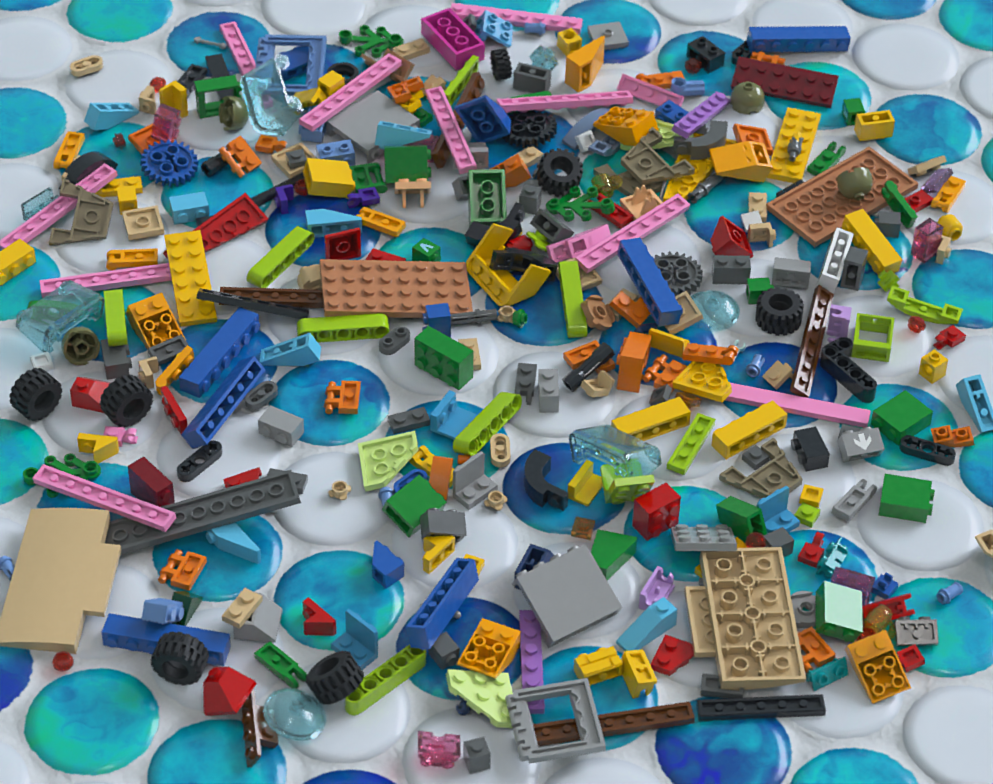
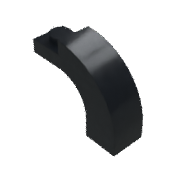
[58,151,118,189]
[465,202,525,247]
[490,247,558,281]
[524,449,568,511]

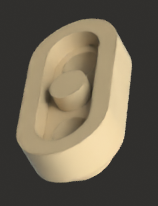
[70,55,103,77]
[490,433,511,467]

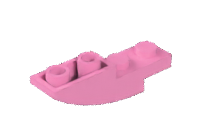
[546,224,611,263]

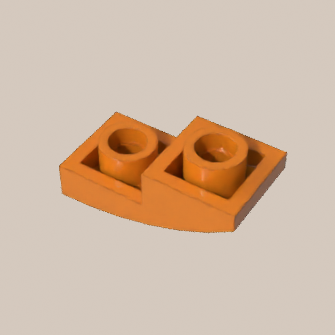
[931,425,974,447]
[429,456,453,500]

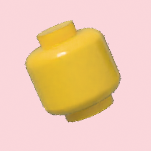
[936,214,963,241]

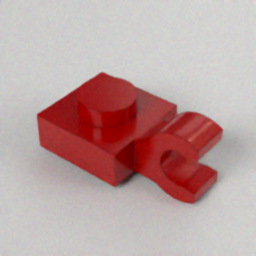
[933,325,966,350]
[798,531,825,568]

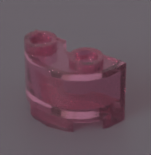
[418,731,461,769]

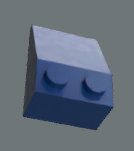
[454,95,511,143]

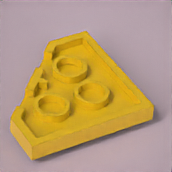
[672,361,732,403]

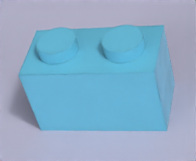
[169,192,209,225]

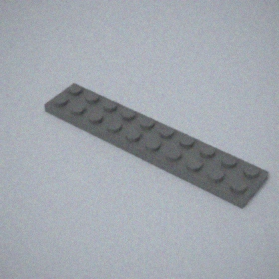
[105,470,301,555]

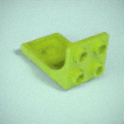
[600,461,655,504]

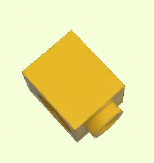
[557,28,582,56]
[117,185,138,215]
[918,349,948,384]

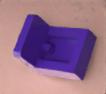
[274,184,294,214]

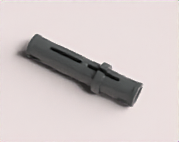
[688,173,727,203]
[451,308,497,325]

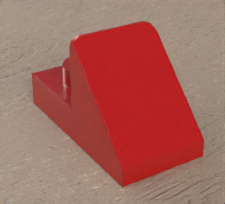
[302,597,337,636]

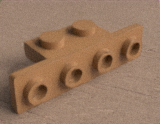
[361,48,415,82]

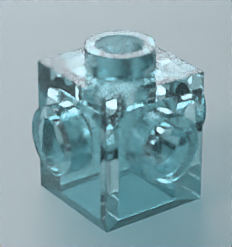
[529,45,559,71]

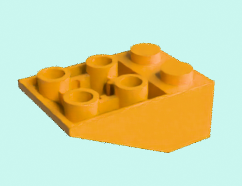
[565,36,605,93]
[593,106,658,146]
[709,141,772,183]
[125,292,186,349]
[457,618,521,678]
[845,630,911,704]

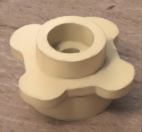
[497,306,516,323]
[328,481,351,500]
[484,491,507,510]

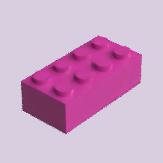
[421,8,485,70]

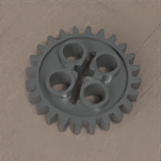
[654,251,703,296]

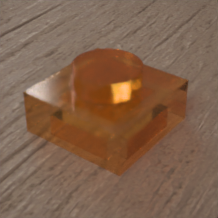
[675,392,702,409]
[571,517,595,540]

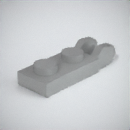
[832,479,877,522]

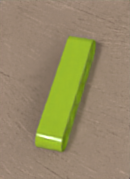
[246,226,315,288]
[558,261,587,338]
[104,289,128,347]
[296,313,390,343]
[453,392,522,456]
[344,644,426,715]

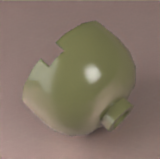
[730,82,765,115]
[219,96,251,131]
[836,167,873,201]
[61,326,100,366]

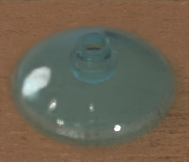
[690,290,740,332]
[263,688,326,741]

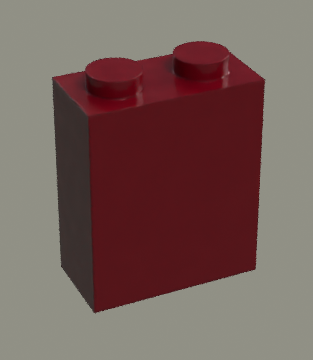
[128,456,175,507]

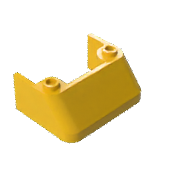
[466,223,551,307]

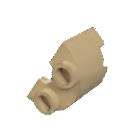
[297,264,322,290]

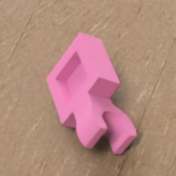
[103,426,138,447]

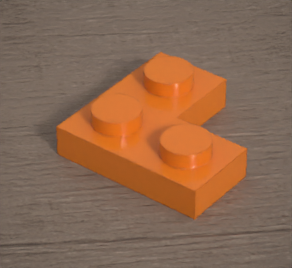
[387,76,424,104]
[609,290,651,328]
[563,340,615,374]

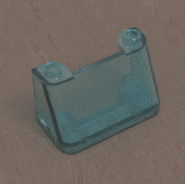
[240,55,303,136]
[16,280,105,353]
[569,424,662,478]

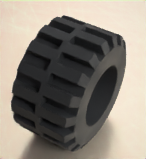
[536,148,583,197]
[755,287,804,336]
[9,368,62,421]
[100,375,153,427]
[151,631,209,685]
[305,651,364,705]

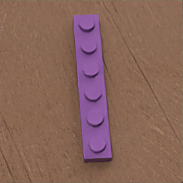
[672,91,731,139]
[519,610,544,714]

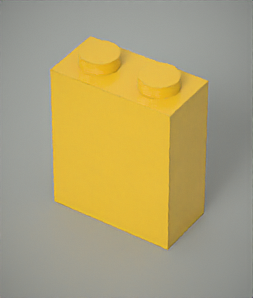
[303,158,355,198]

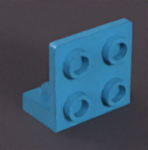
[474,10,513,48]
[430,390,477,440]
[756,486,800,534]
[331,609,378,670]

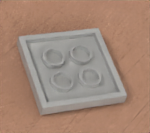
[671,524,737,551]

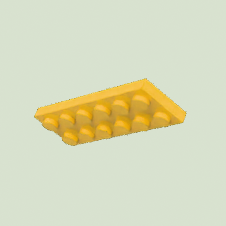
[767,107,821,183]
[164,230,217,327]

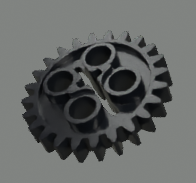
[502,110,557,148]

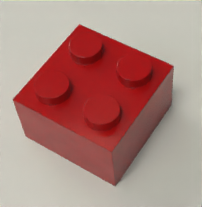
[632,483,681,540]

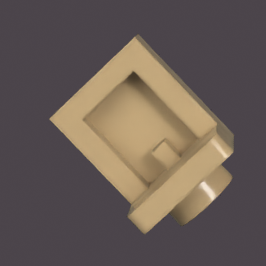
[420,74,447,96]
[139,85,157,115]
[747,222,776,247]
[931,233,952,265]
[138,356,159,389]
[762,360,793,390]
[580,370,615,398]

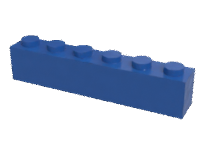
[747,26,851,53]
[617,238,683,327]
[179,307,260,398]
[181,356,265,449]
[406,558,479,650]
[101,613,231,666]

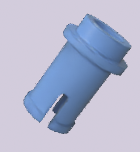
[524,22,546,35]
[746,354,765,377]
[378,487,394,506]
[0,556,15,581]
[937,582,963,604]

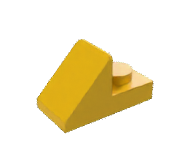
[77,433,119,464]
[422,535,455,574]

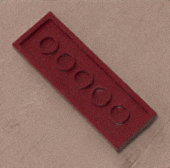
[731,57,839,108]

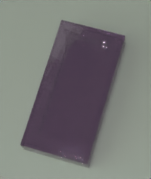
[920,168,953,193]

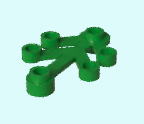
[339,25,404,58]
[546,186,615,222]
[23,453,101,498]

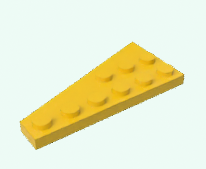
[663,133,737,202]

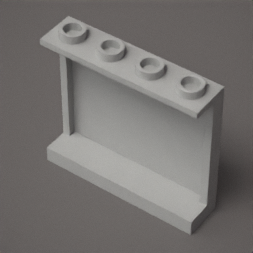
[326,90,420,163]
[512,544,623,648]

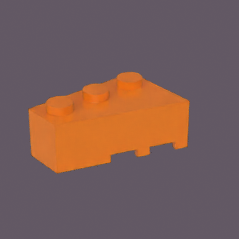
[616,331,652,393]

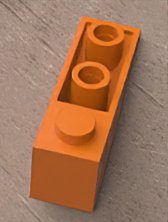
[491,154,531,188]

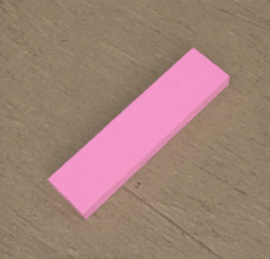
[616,74,685,107]

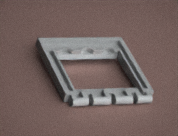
[505,678,606,764]

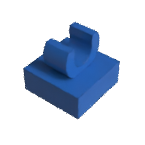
[870,573,899,599]

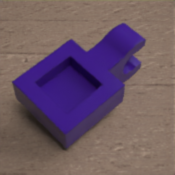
[347,187,380,208]

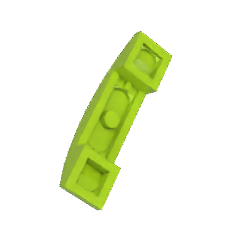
[887,286,963,324]

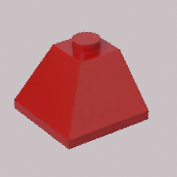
[710,215,754,258]
[324,228,361,260]
[70,377,111,413]
[203,666,257,716]

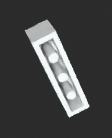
[816,227,854,293]

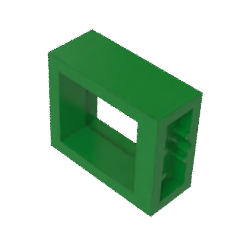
[194,75,242,119]

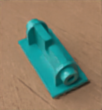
[816,537,848,578]
[806,656,849,691]

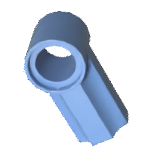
[670,77,705,97]

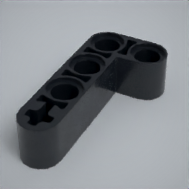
[820,337,877,403]

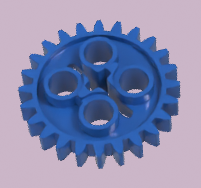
[140,139,198,187]

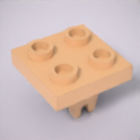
[395,178,431,208]
[620,185,663,221]

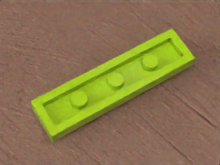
[444,55,479,106]
[666,413,716,475]

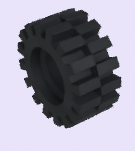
[490,48,512,81]

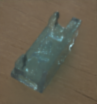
[21,187,59,221]

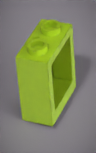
[851,313,894,362]

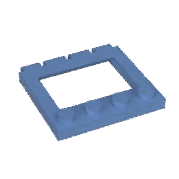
[253,34,327,96]

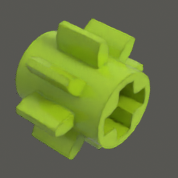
[877,270,900,292]

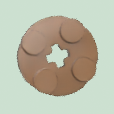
[581,295,615,331]

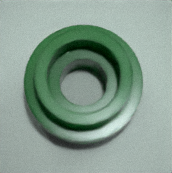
[512,309,528,328]

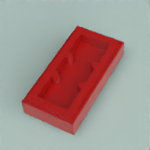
[905,189,933,212]

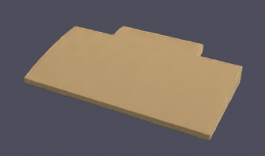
[0,508,121,654]
[684,547,806,690]

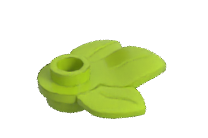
[526,230,551,252]

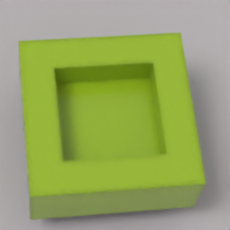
[794,502,821,528]

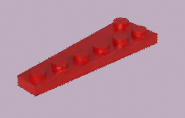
[163,193,268,259]

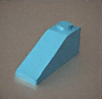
[84,103,139,131]
[375,121,432,149]
[305,209,362,238]
[259,333,321,366]
[956,374,993,433]
[205,522,261,564]
[616,597,678,651]

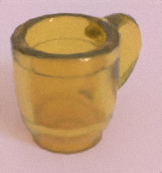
[591,173,623,198]
[863,604,895,640]

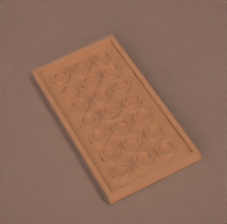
[766,147,919,247]
[319,259,473,318]

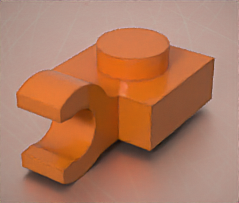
[255,135,287,153]

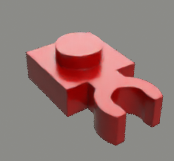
[896,644,925,672]

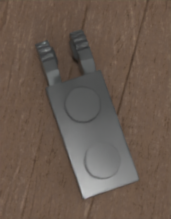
[515,363,537,405]

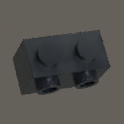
[686,36,725,73]

